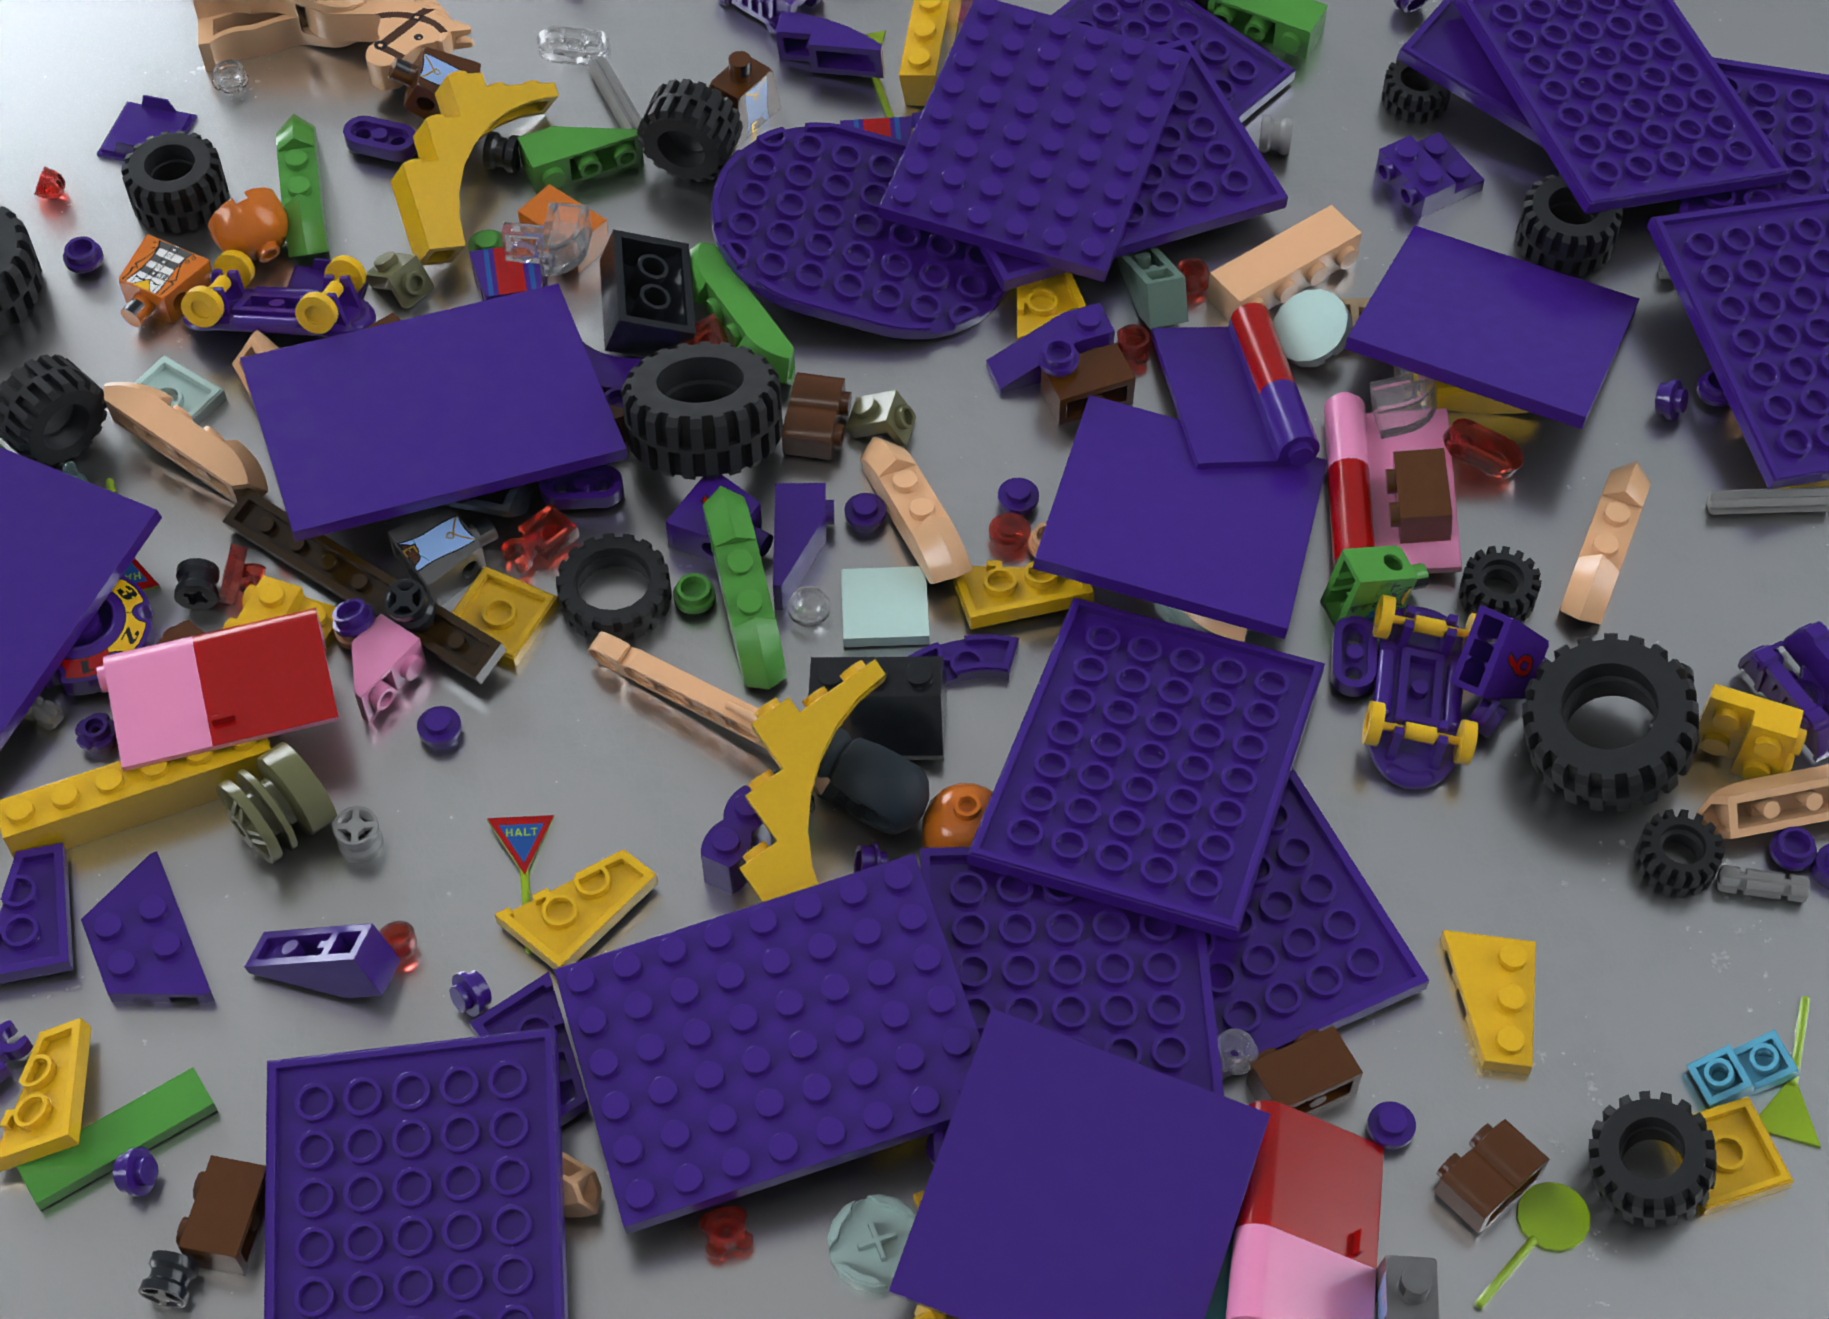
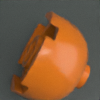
[208,187,289,263]
[922,783,993,848]

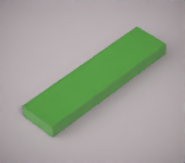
[16,1067,217,1211]

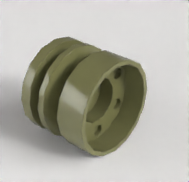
[217,742,337,864]

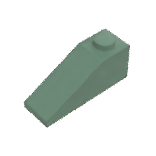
[1115,246,1189,329]

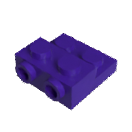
[1375,132,1485,219]

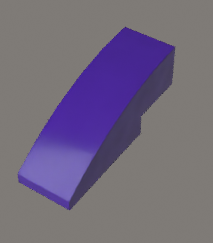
[775,11,885,78]

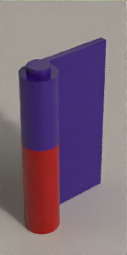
[1150,303,1320,469]

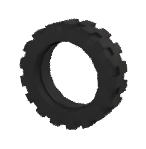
[556,533,672,642]

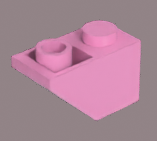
[351,614,426,721]

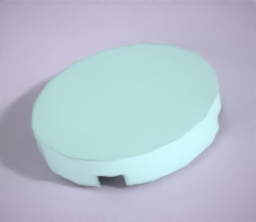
[1273,289,1352,367]
[828,1194,916,1294]

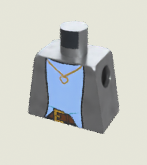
[388,509,498,606]
[1375,1255,1439,1319]

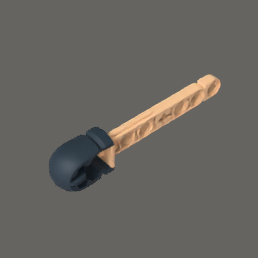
[588,631,930,835]

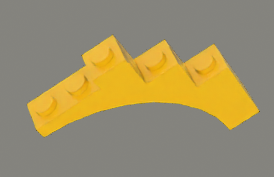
[390,71,559,265]
[739,659,886,902]

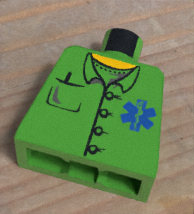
[1320,545,1429,627]

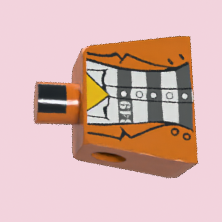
[119,234,212,327]

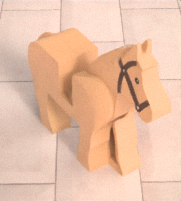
[193,0,474,91]

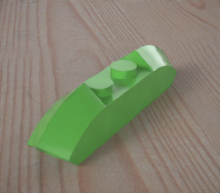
[276,114,329,257]
[689,242,795,385]
[703,486,787,689]

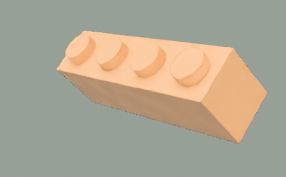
[1206,205,1362,321]

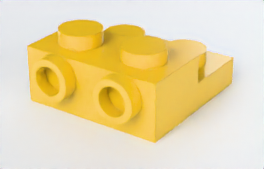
[223,575,336,654]
[1698,683,1807,780]

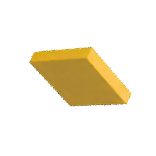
[451,566,559,668]
[1664,1096,1794,1216]

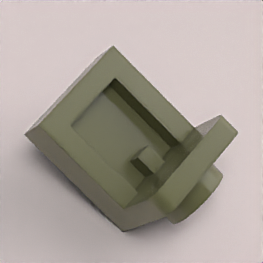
[366,251,434,309]
[846,390,916,446]

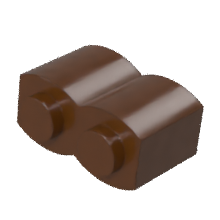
[782,372,852,460]
[1434,1119,1550,1234]

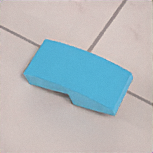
[1686,1029,1800,1108]

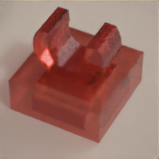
[218,544,266,605]

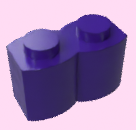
[701,785,774,894]

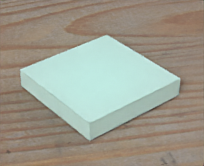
[134,355,227,425]
[841,566,929,647]

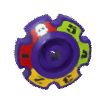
[44,575,156,695]

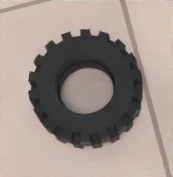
[637,79,743,182]
[121,130,229,233]
[1516,174,1623,276]
[0,354,108,467]
[1588,1091,1717,1228]

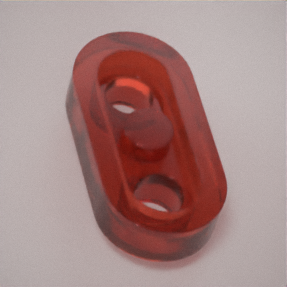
[1443,418,1524,479]

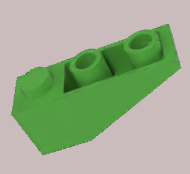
[1207,0,1328,60]
[517,126,644,194]

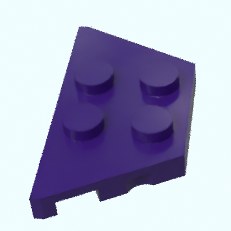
[81,851,215,1003]

